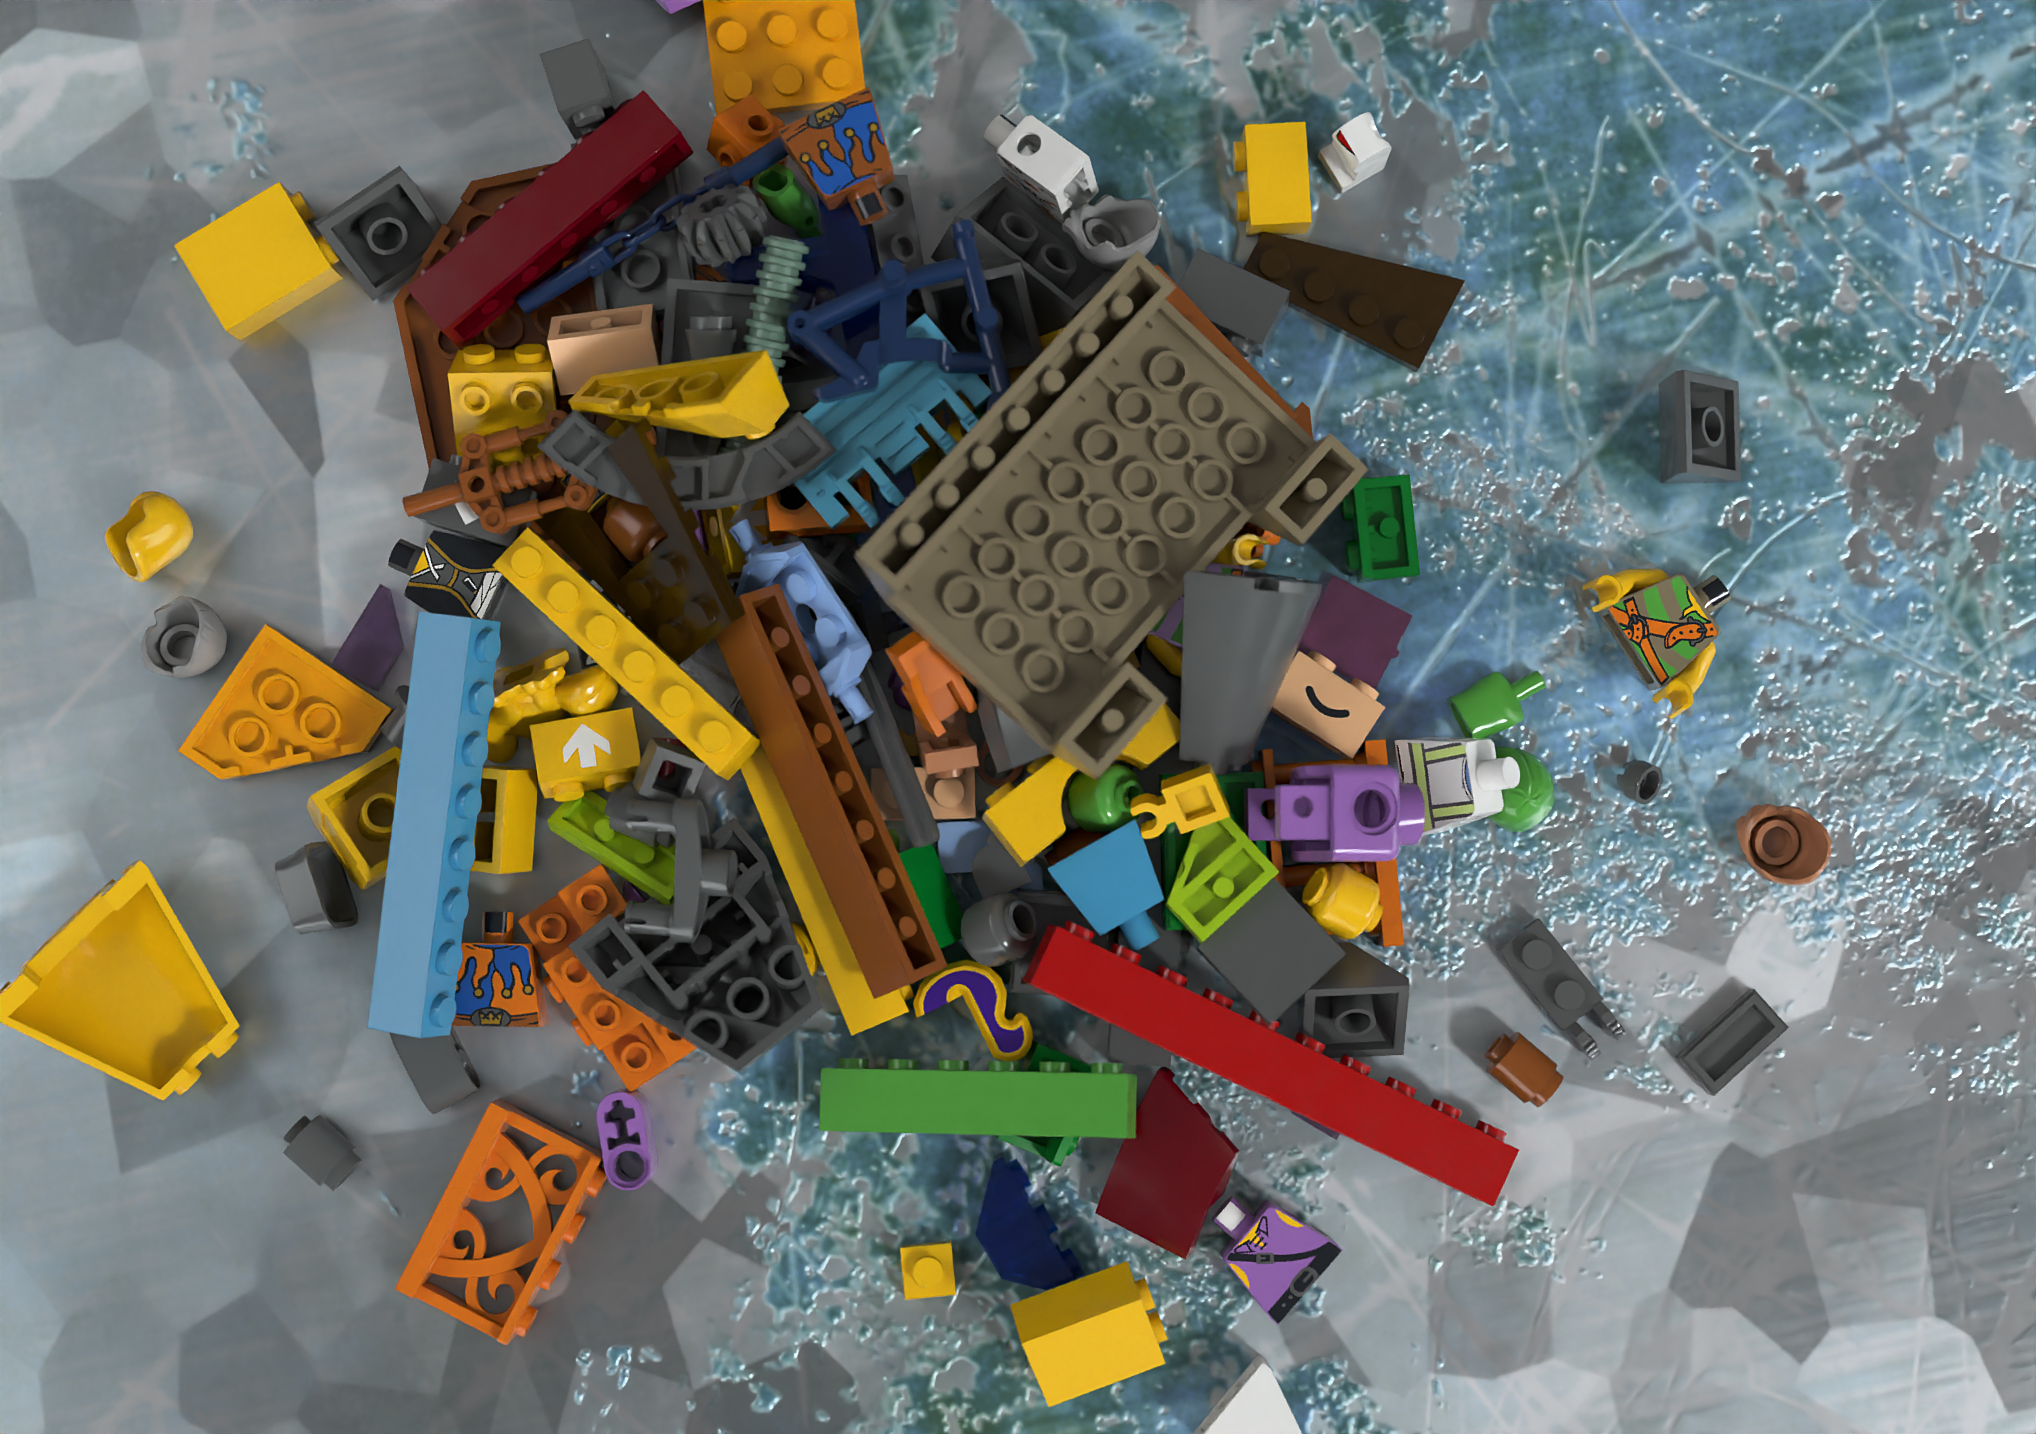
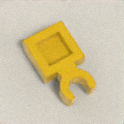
[1130,764,1230,839]

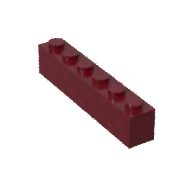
[406,90,694,349]

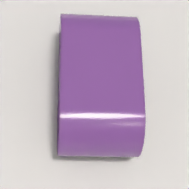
[596,1088,658,1190]

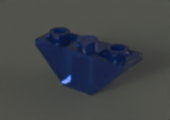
[975,1152,1085,1291]

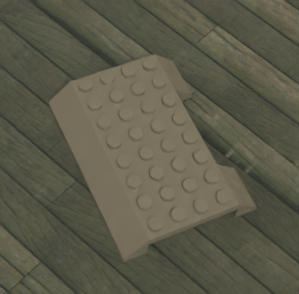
[854,250,1368,780]

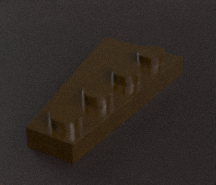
[1243,232,1465,372]

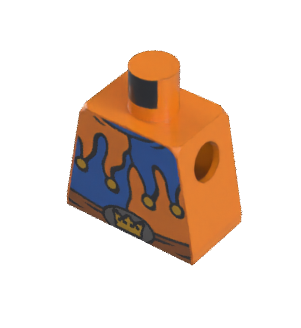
[451,912,549,1027]

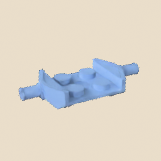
[729,519,874,724]

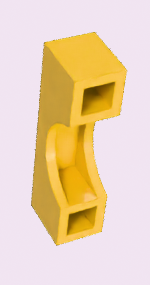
[982,703,1181,867]

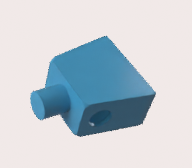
[1047,820,1164,952]

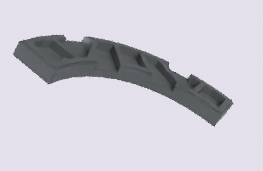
[537,409,838,510]

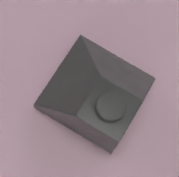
[920,258,1043,375]
[1298,942,1410,1058]

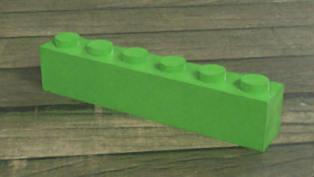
[819,1058,1137,1138]

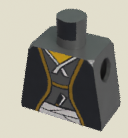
[388,530,510,621]

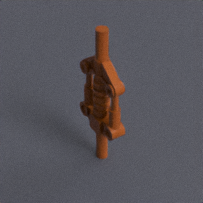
[403,410,658,535]

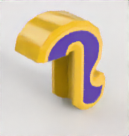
[913,958,1033,1061]

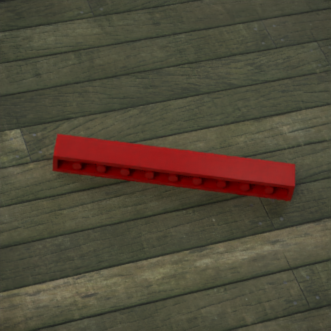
[1022,920,1519,1207]

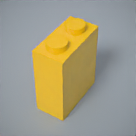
[174,182,343,341]
[1010,1261,1168,1407]

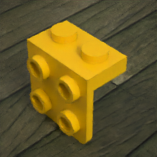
[448,343,557,468]

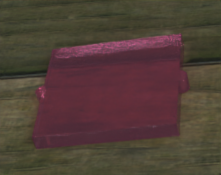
[1297,576,1412,690]

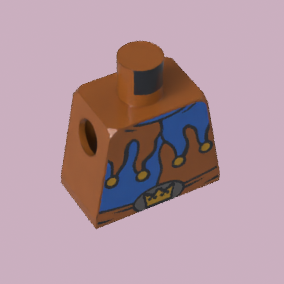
[778,87,895,226]

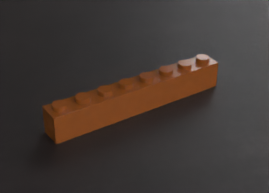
[716,583,948,999]

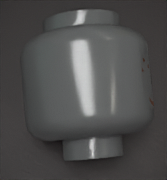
[961,893,1038,967]

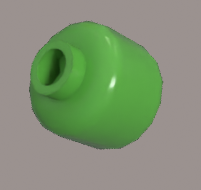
[1067,764,1144,833]

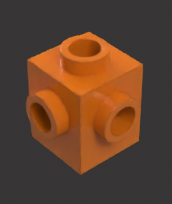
[706,94,788,188]

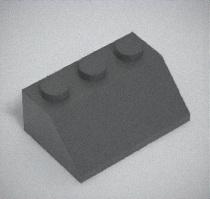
[930,177,1118,336]

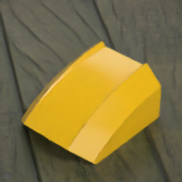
[306,746,402,891]

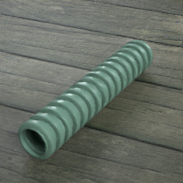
[719,235,809,454]

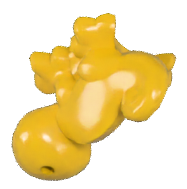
[486,648,618,763]

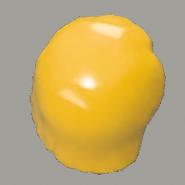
[104,491,193,583]

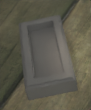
[1675,989,1789,1096]

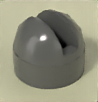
[1616,760,1663,804]

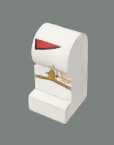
[1318,112,1392,194]

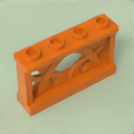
[395,1098,607,1345]

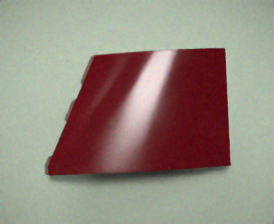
[1095,1067,1239,1260]

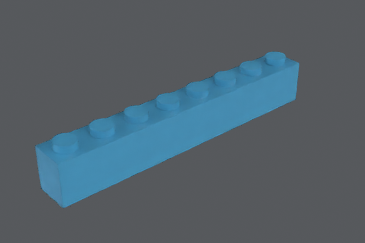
[368,612,501,1038]

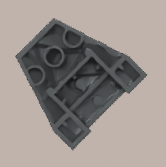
[569,818,823,1074]

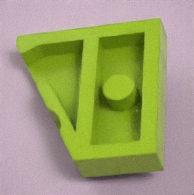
[1165,817,1279,944]

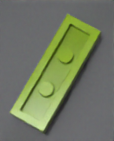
[547,791,675,905]

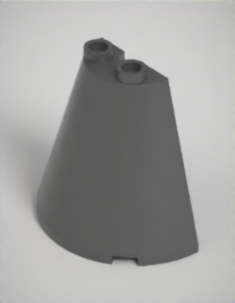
[1180,570,1323,775]

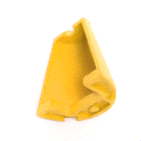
[0,859,240,1101]

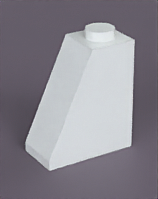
[1193,1353,1302,1434]

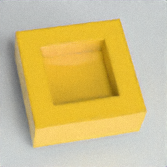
[900,1240,957,1300]

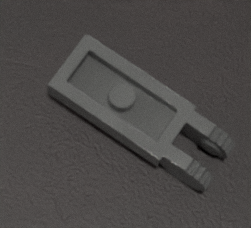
[1497,918,1626,1060]

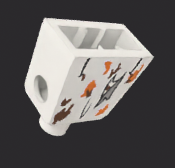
[984,114,1099,224]

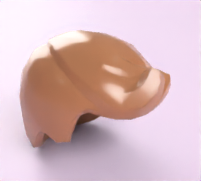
[1736,804,1831,886]

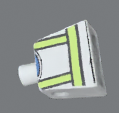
[1395,736,1520,835]

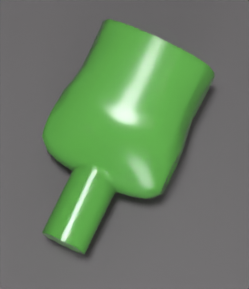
[752,164,825,251]
[1447,671,1546,738]

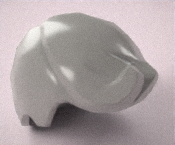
[1062,194,1160,271]
[141,596,227,678]

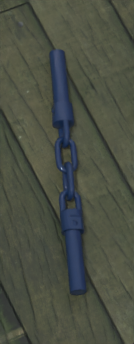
[516,136,789,315]

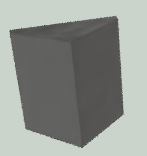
[314,166,443,301]
[1659,370,1741,484]

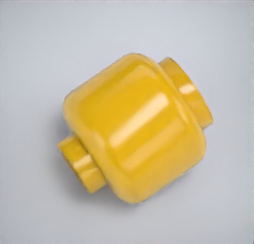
[1302,863,1383,940]

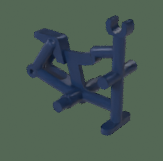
[787,219,1012,412]

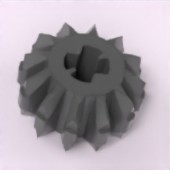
[676,184,770,267]

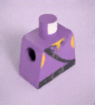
[1212,1196,1342,1325]

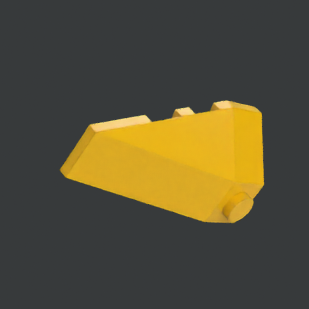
[569,350,789,439]

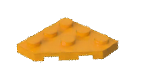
[178,624,394,780]

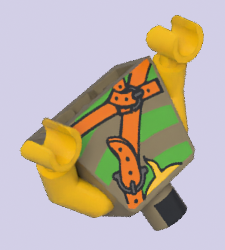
[1582,568,1731,719]

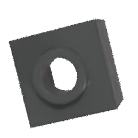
[632,736,706,802]

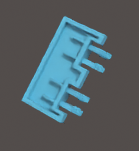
[794,313,993,530]

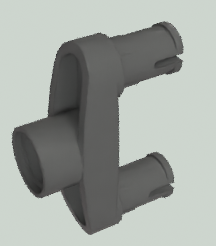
[624,797,737,943]

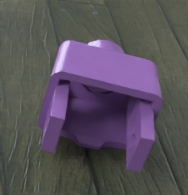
[1243,764,1425,862]

